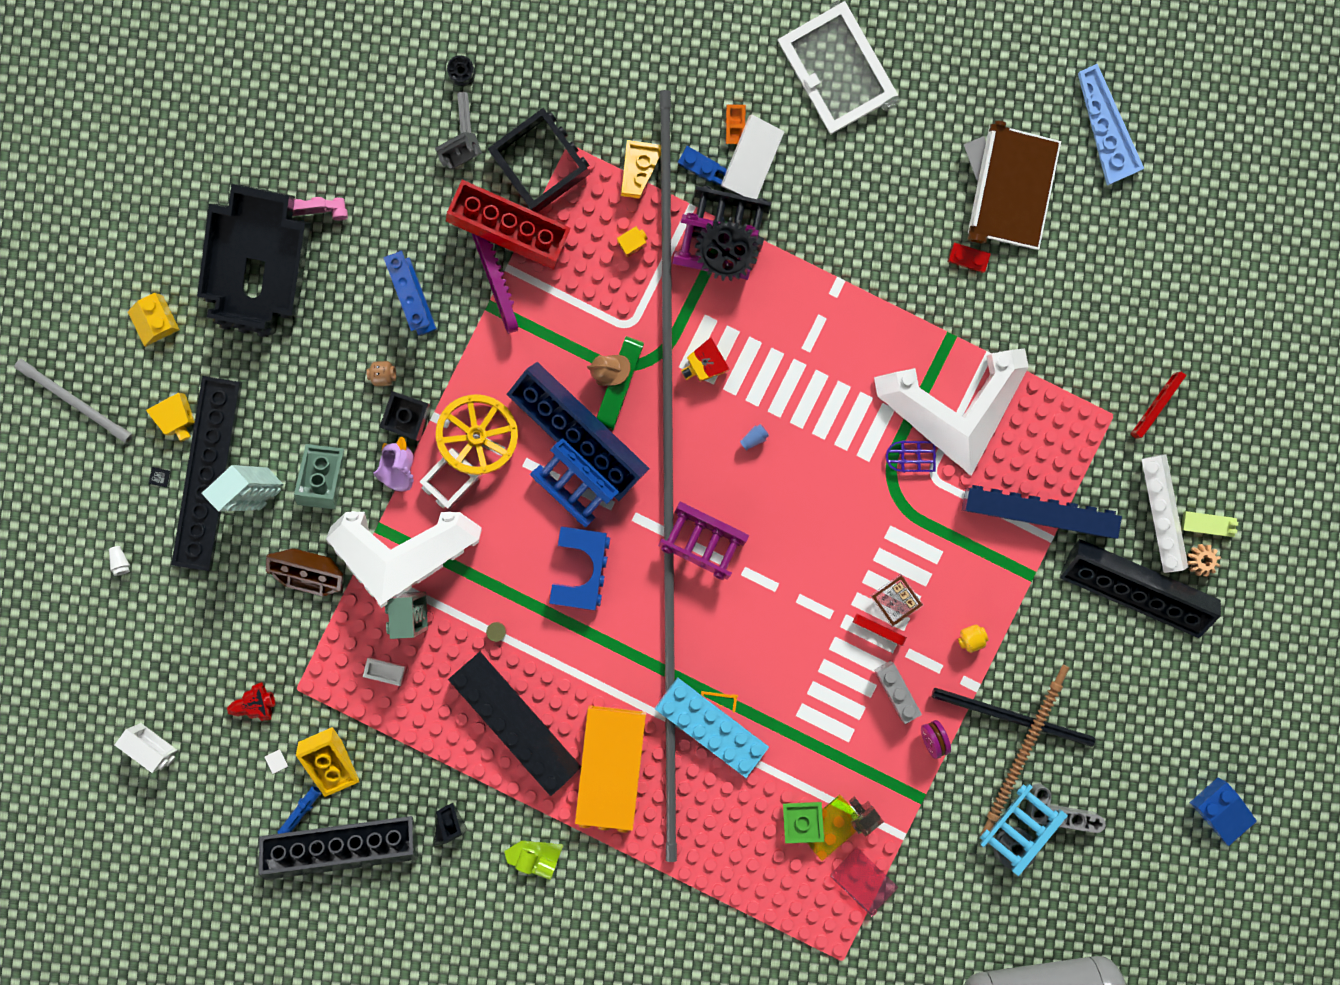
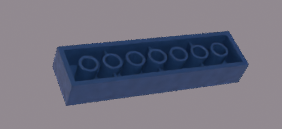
[506,362,650,501]

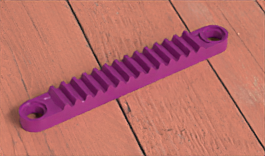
[471,233,518,334]

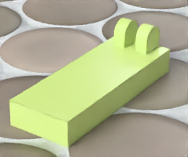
[1181,511,1239,537]

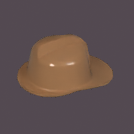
[587,355,630,386]

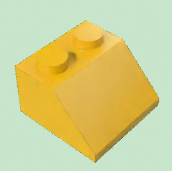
[128,293,180,347]

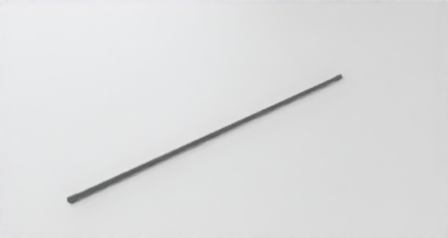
[659,90,677,862]

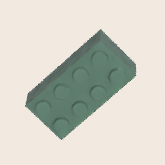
[385,592,428,639]

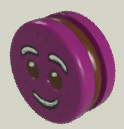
[921,720,951,759]

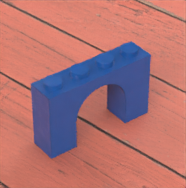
[549,526,610,610]

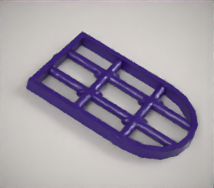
[885,440,936,473]

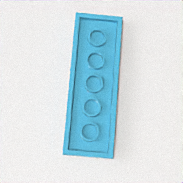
[654,677,769,778]

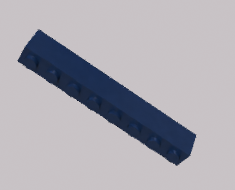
[961,485,1122,539]

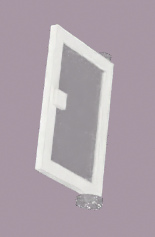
[778,0,901,135]

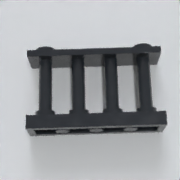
[692,186,772,252]

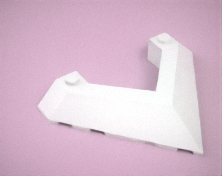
[874,348,1028,476]
[326,511,482,608]

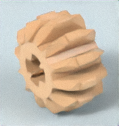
[1186,544,1221,577]

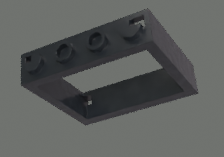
[488,108,590,213]

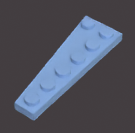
[1078,64,1144,186]

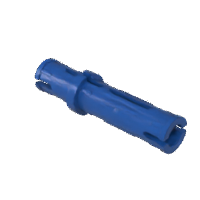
[277,786,322,834]

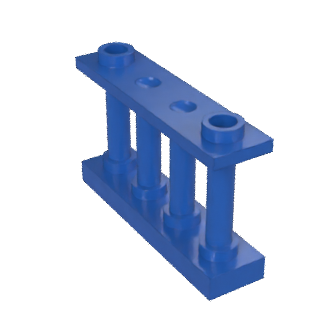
[383,250,437,336]
[529,438,619,528]

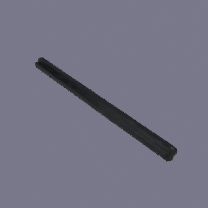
[932,688,1096,747]

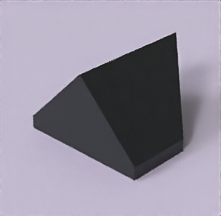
[434,803,467,846]

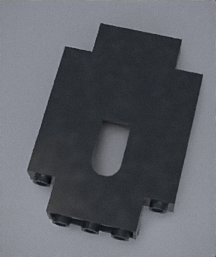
[197,184,311,337]

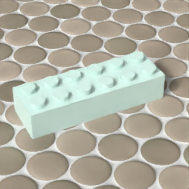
[202,465,283,512]

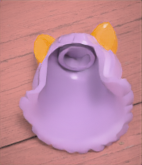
[373,437,414,492]

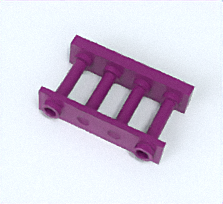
[672,213,759,280]
[658,501,749,580]

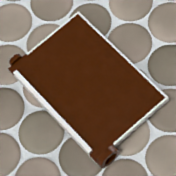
[967,121,1061,250]

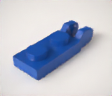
[677,146,727,188]

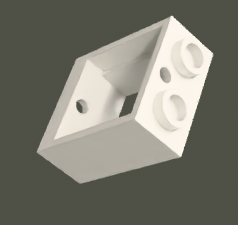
[420,448,482,509]
[115,723,177,773]

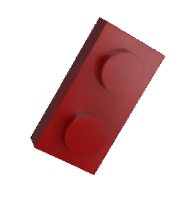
[947,242,991,273]

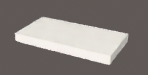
[721,115,784,199]

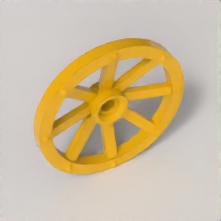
[436,394,518,475]

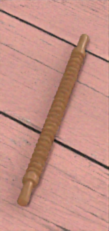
[980,664,1070,835]

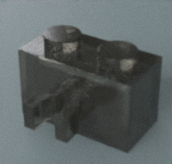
[849,796,884,837]

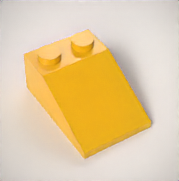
[296,727,359,797]

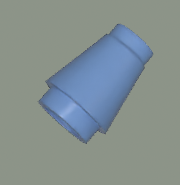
[740,424,769,450]

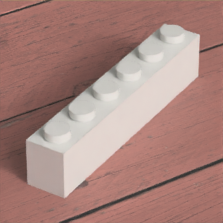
[1142,454,1188,573]

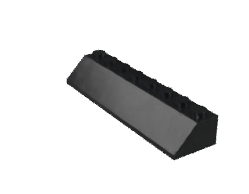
[1059,539,1221,639]
[448,651,581,796]
[259,816,418,880]

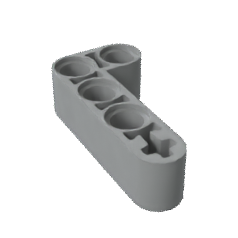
[1026,783,1106,833]

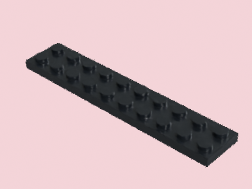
[171,376,242,571]

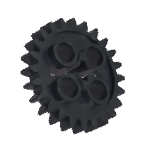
[695,217,759,281]

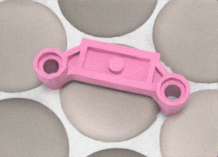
[292,197,348,221]

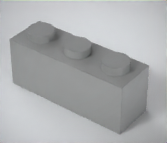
[874,661,922,724]

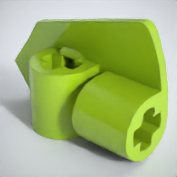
[504,840,563,880]

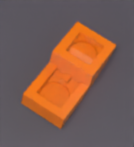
[726,104,746,144]

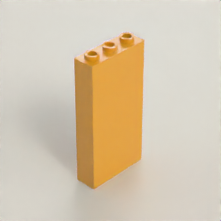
[575,705,646,833]

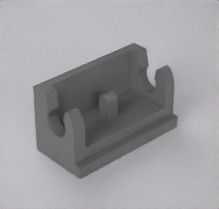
[435,132,482,169]

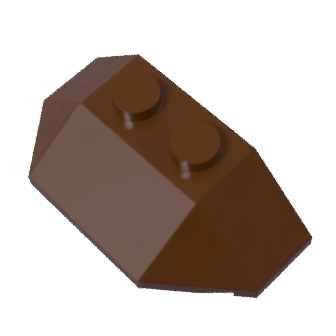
[265,548,343,596]

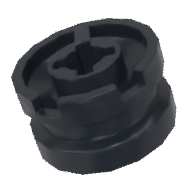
[447,55,476,86]

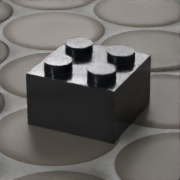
[379,391,432,441]

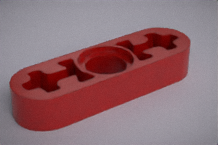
[852,613,907,646]

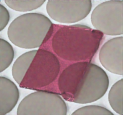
[830,847,898,916]

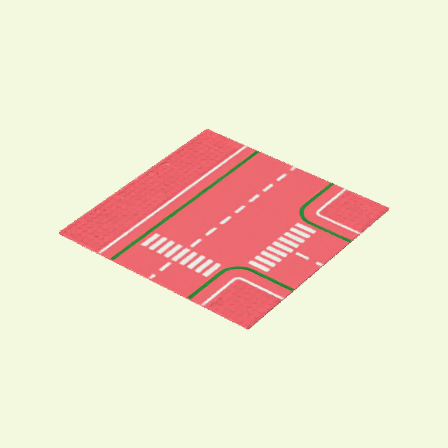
[297,148,1113,961]

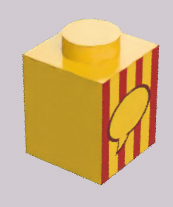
[617,226,648,258]

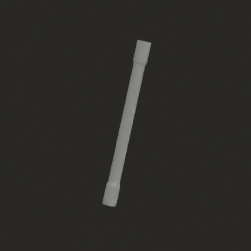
[14,359,133,444]

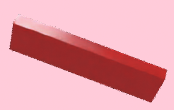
[1130,371,1187,439]

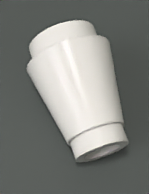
[109,546,130,576]

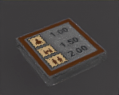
[870,574,924,628]

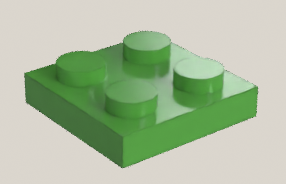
[783,802,824,843]

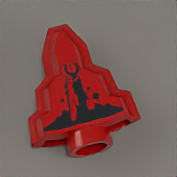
[227,682,275,721]

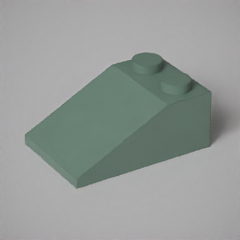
[294,444,344,510]

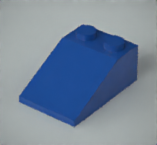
[1189,777,1257,846]

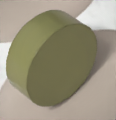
[486,622,506,642]

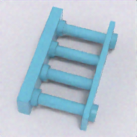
[980,783,1068,876]

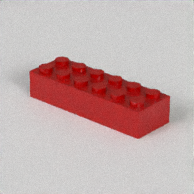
[445,180,571,269]

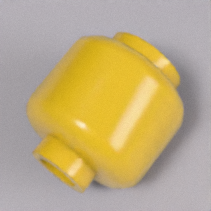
[958,625,989,653]

